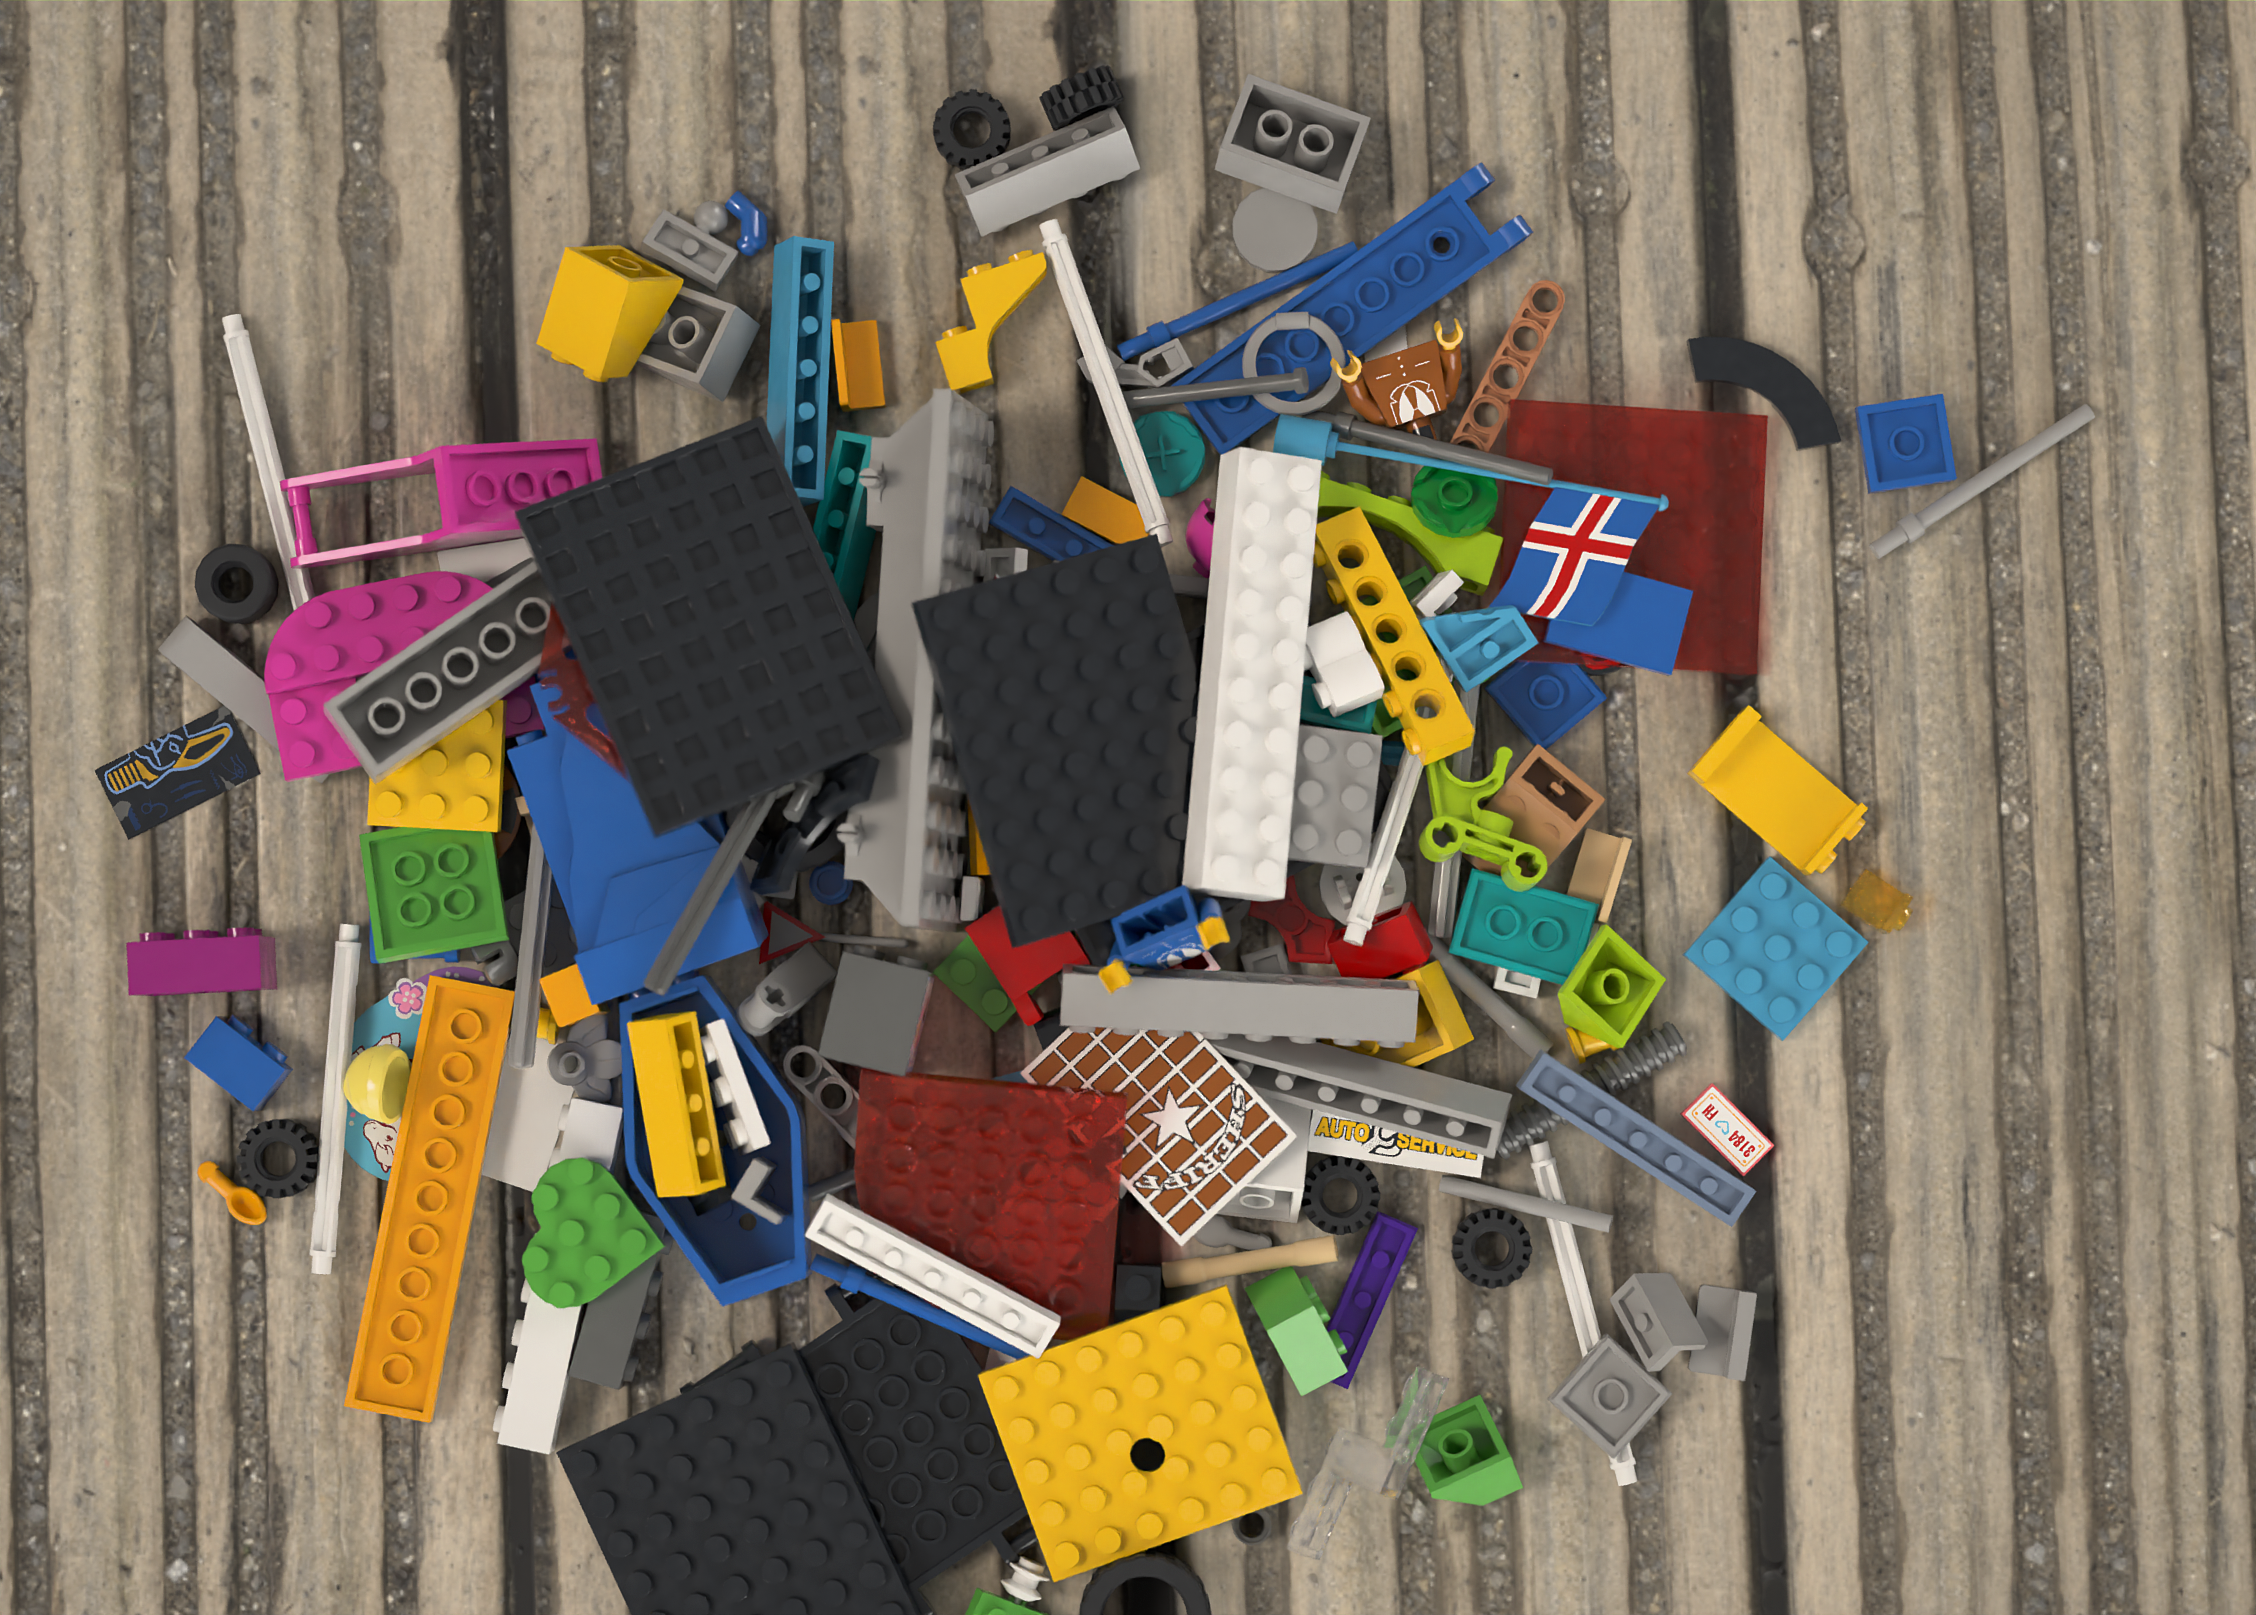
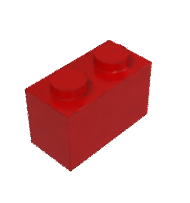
[1327,901,1433,979]

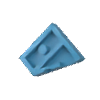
[1419,605,1538,693]

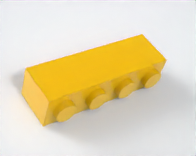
[627,1011,726,1197]

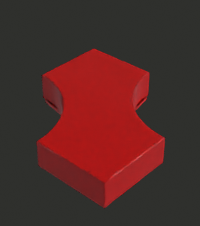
[1248,875,1335,965]

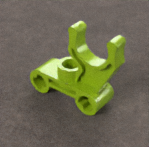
[1418,747,1548,892]

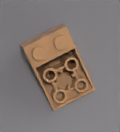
[1462,744,1606,878]

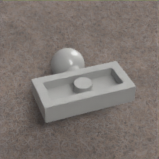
[641,201,739,292]

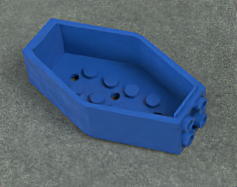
[619,970,812,1307]

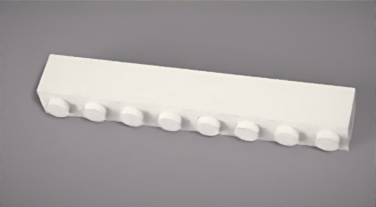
[493,1097,624,1454]

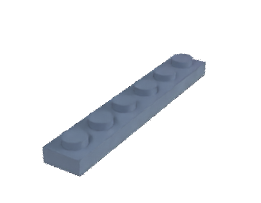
[1516,1049,1756,1227]

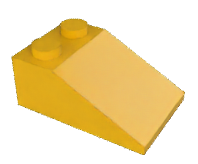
[1320,960,1474,1068]

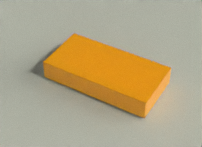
[1061,476,1150,545]

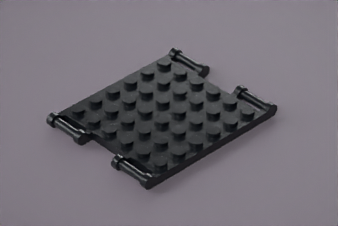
[679,1268,1039,1615]

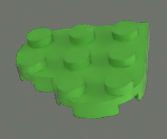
[522,1158,666,1309]

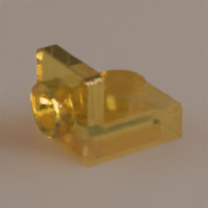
[1840,869,1913,934]

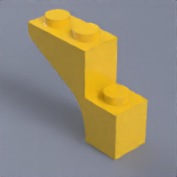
[935,250,1047,395]

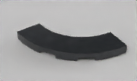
[1687,337,1841,451]
[750,754,880,895]

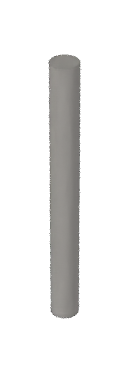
[1439,1175,1613,1233]

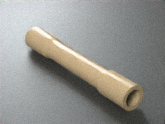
[1162,1235,1339,1289]

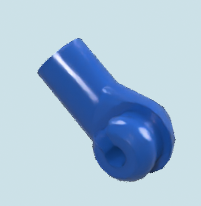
[725,191,768,256]

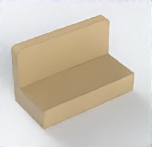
[1565,828,1632,924]

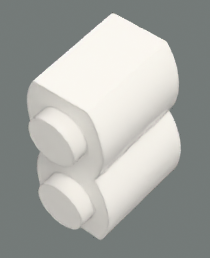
[1304,611,1384,717]

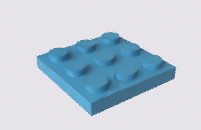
[1683,856,1869,1041]

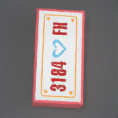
[1680,1083,1774,1176]

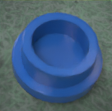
[809,861,853,905]

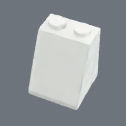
[1216,1095,1311,1223]

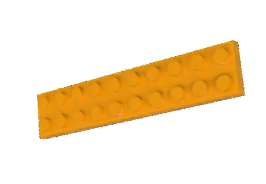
[344,975,515,1423]

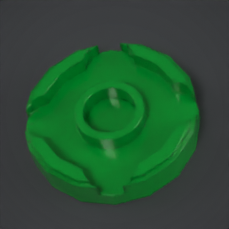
[1411,458,1498,538]

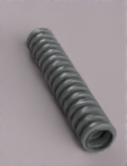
[1497,1021,1687,1160]

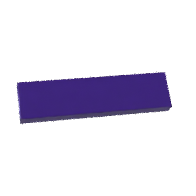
[1326,1211,1418,1389]

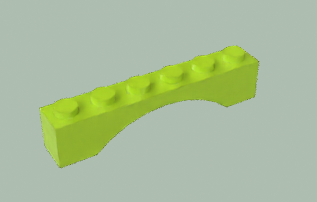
[1317,471,1503,596]

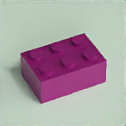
[126,927,277,996]

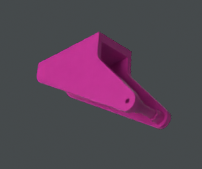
[280,438,602,569]

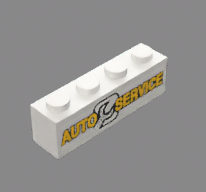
[1307,1109,1484,1178]

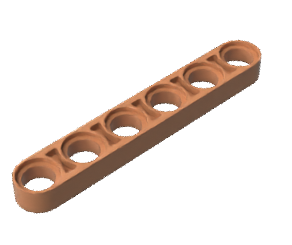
[1450,280,1565,453]

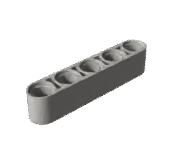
[158,616,329,784]

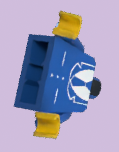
[1098,885,1230,994]

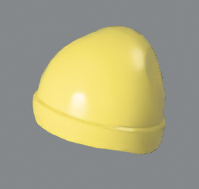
[343,1044,411,1124]

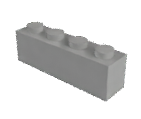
[954,106,1140,237]

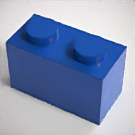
[184,1015,293,1111]

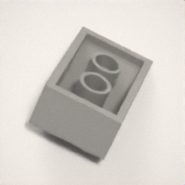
[635,286,761,402]

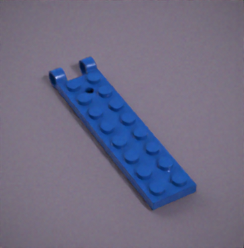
[1171,162,1533,455]

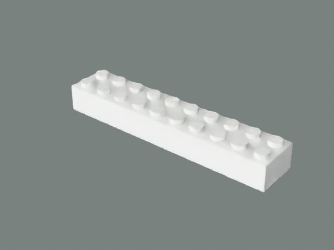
[1182,447,1322,902]

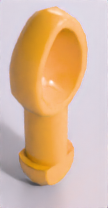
[197,1161,267,1225]

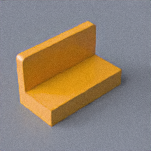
[831,319,886,412]

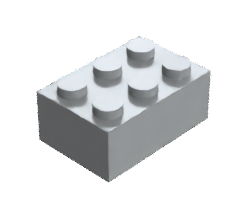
[1214,74,1371,214]
[1287,725,1383,869]

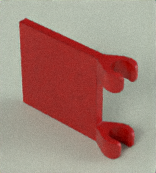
[964,905,1092,1026]

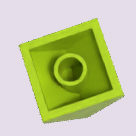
[1558,924,1666,1048]

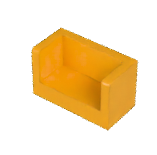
[539,964,611,1027]

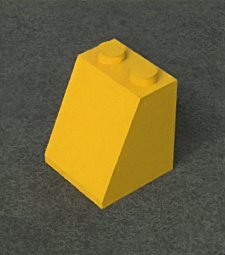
[536,245,684,382]

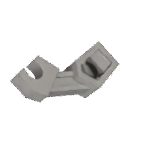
[1077,338,1195,388]

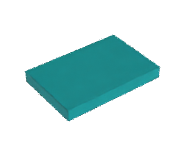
[1448,868,1599,985]

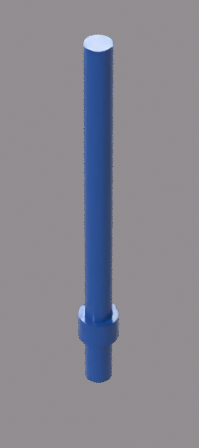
[1116,241,1358,361]
[810,1253,1030,1359]

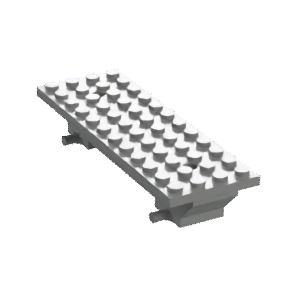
[837,389,994,933]

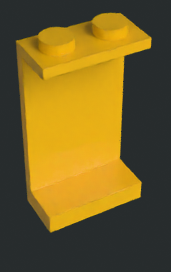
[1687,705,1868,876]

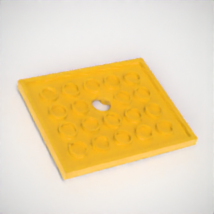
[978,1284,1303,1582]

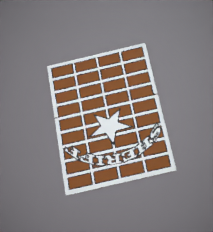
[1020,965,1298,1246]

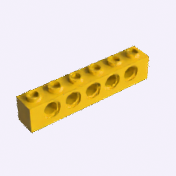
[1313,506,1475,766]

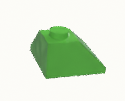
[1401,1395,1523,1506]

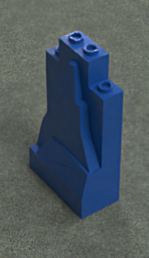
[507,664,769,1005]

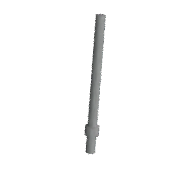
[1869,404,2095,559]

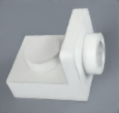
[1409,570,1464,638]

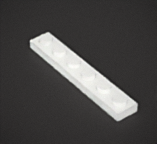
[805,1193,1061,1359]

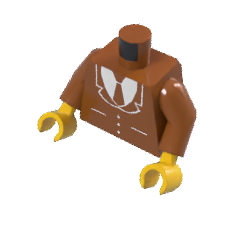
[1330,318,1463,440]

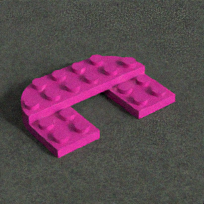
[264,571,545,782]

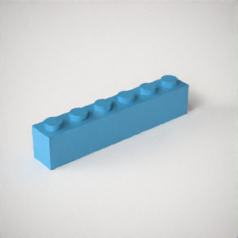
[767,236,834,507]

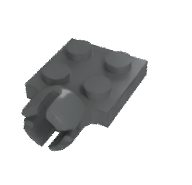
[471,877,578,986]

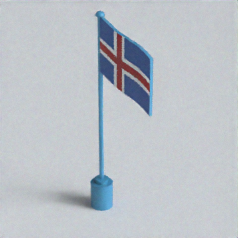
[1273,414,1669,626]

